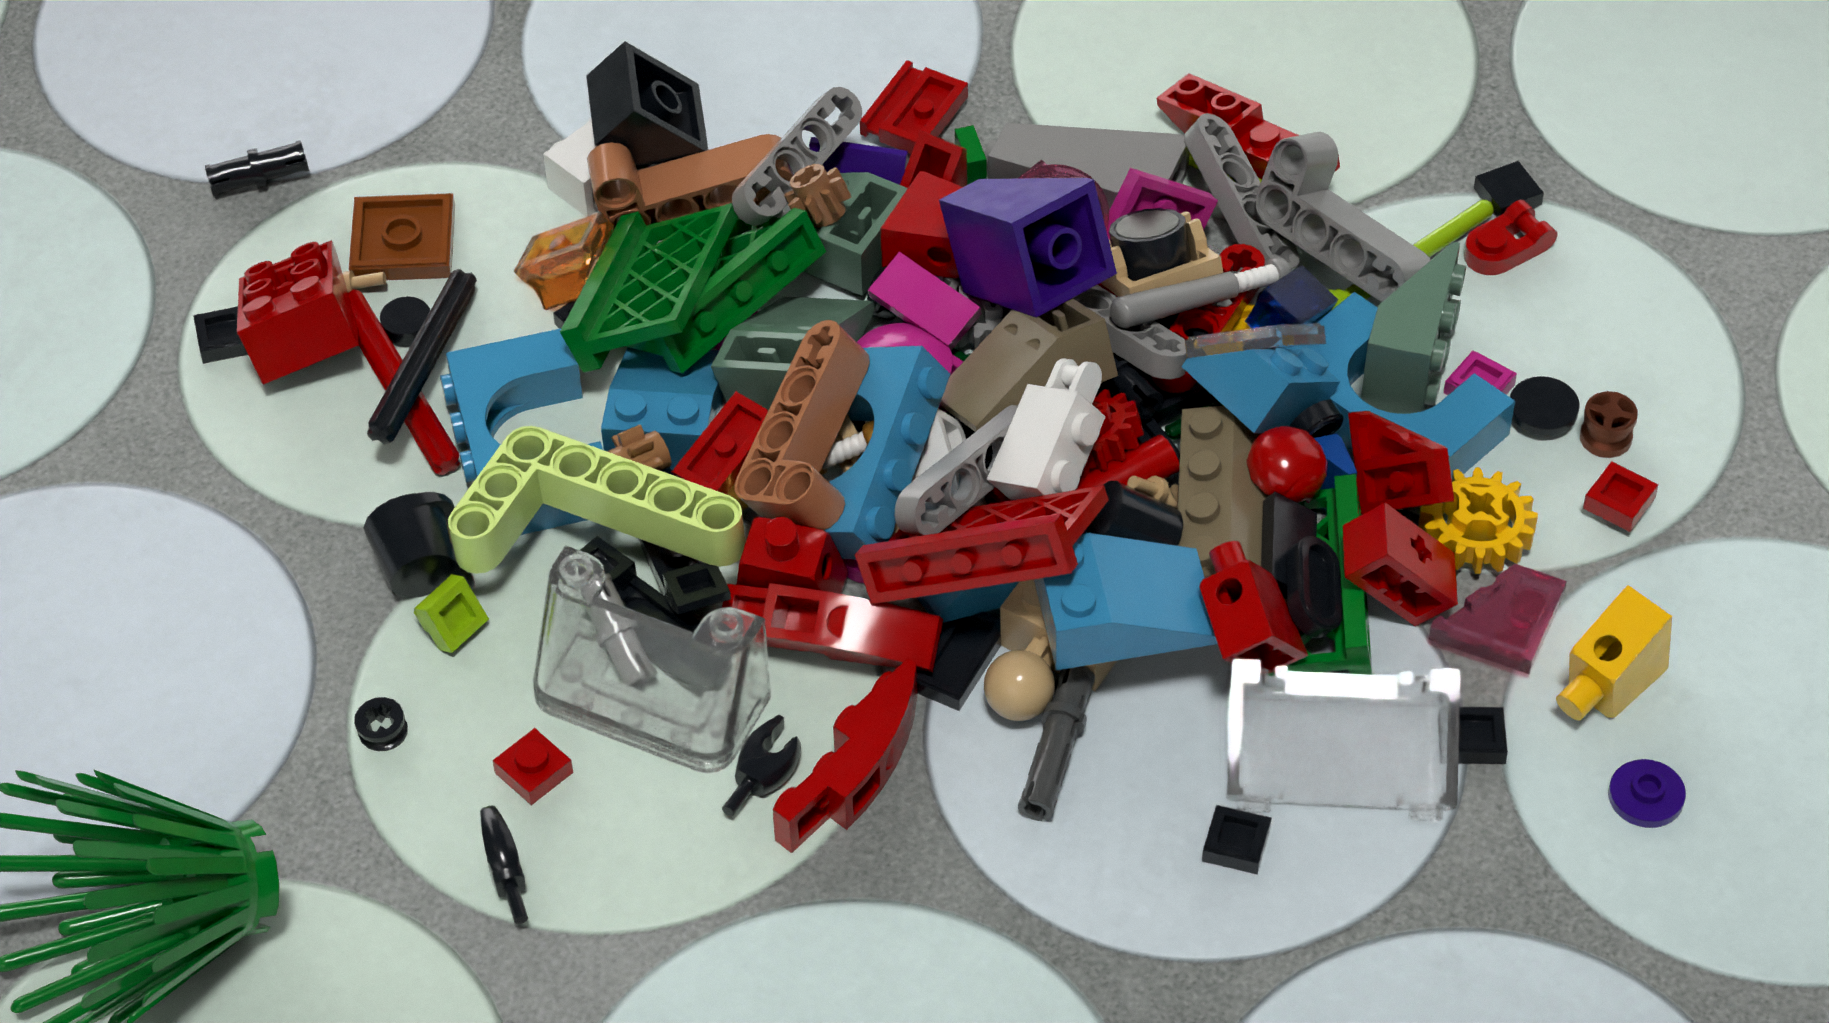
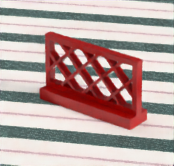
[854,485,1109,604]

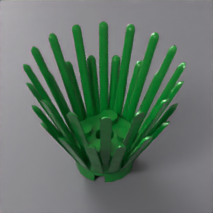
[0,770,280,1023]

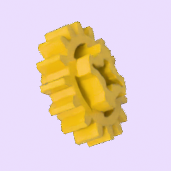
[1418,467,1538,574]

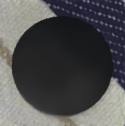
[1510,376,1580,436]

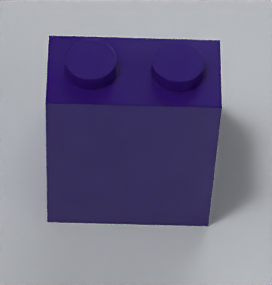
[939,178,1117,318]

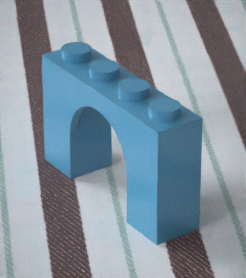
[1285,292,1515,478]
[440,328,603,535]
[759,346,950,559]

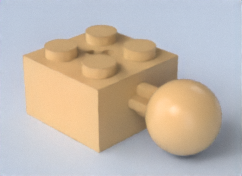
[984,579,1117,721]

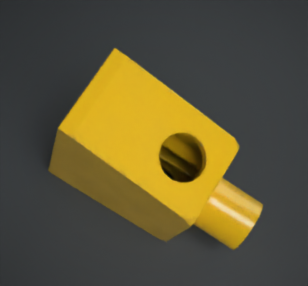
[1556,585,1672,721]

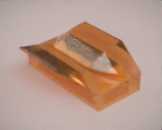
[514,212,614,310]

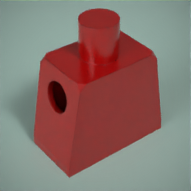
[880,171,963,278]
[736,517,848,594]
[1199,541,1308,678]

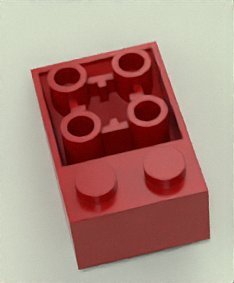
[237,240,359,385]

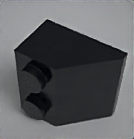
[586,41,709,166]

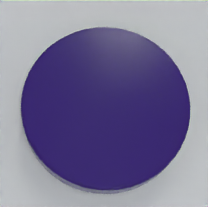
[1608,759,1686,828]

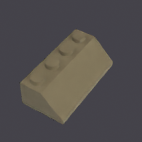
[1178,406,1288,607]

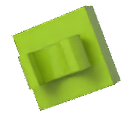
[414,574,489,653]

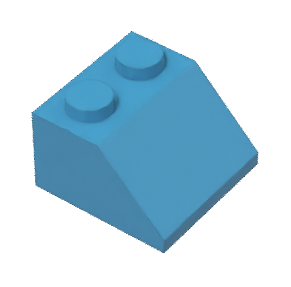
[1181,347,1340,433]

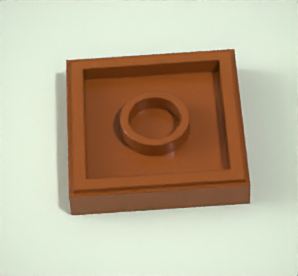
[349,193,455,280]

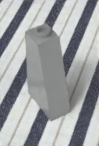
[984,123,1190,221]

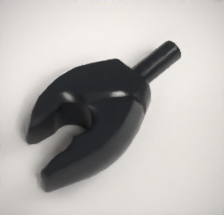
[722,715,801,816]
[480,805,528,924]

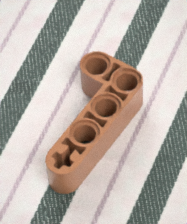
[587,134,794,236]
[735,320,870,530]

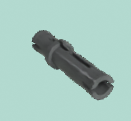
[1018,666,1095,821]

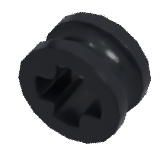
[354,697,408,751]

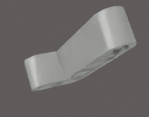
[1255,132,1431,302]

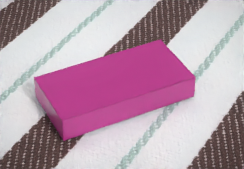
[868,252,982,351]

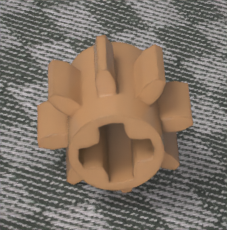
[784,164,851,228]
[607,424,671,471]

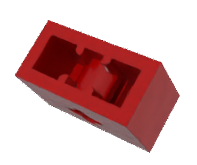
[1343,502,1458,626]

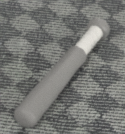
[1110,257,1291,328]

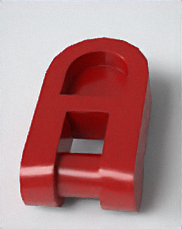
[1464,199,1558,275]

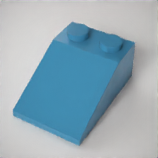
[601,347,724,470]
[1034,533,1218,670]

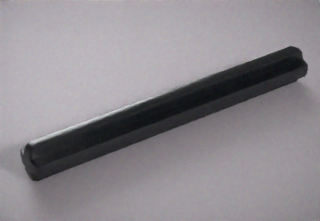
[367,269,477,445]

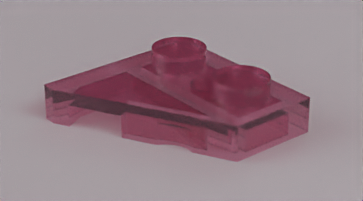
[1429,564,1567,674]

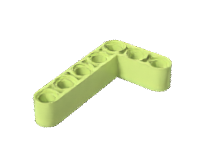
[448,426,746,574]

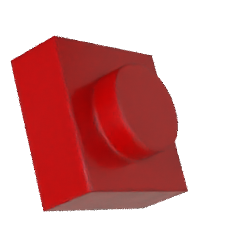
[1583,461,1659,532]
[492,728,574,806]

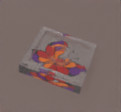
[1185,323,1326,358]

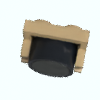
[1101,208,1223,297]

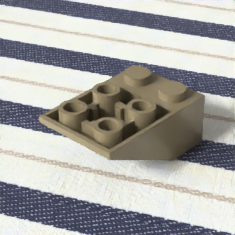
[939,298,1118,432]

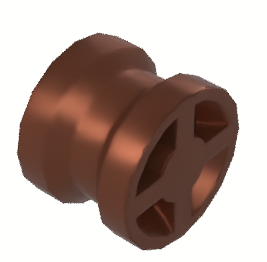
[1580,391,1638,458]

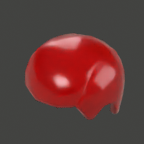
[1246,426,1328,503]

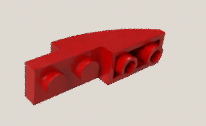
[1156,73,1340,179]
[719,583,943,672]
[772,658,917,853]

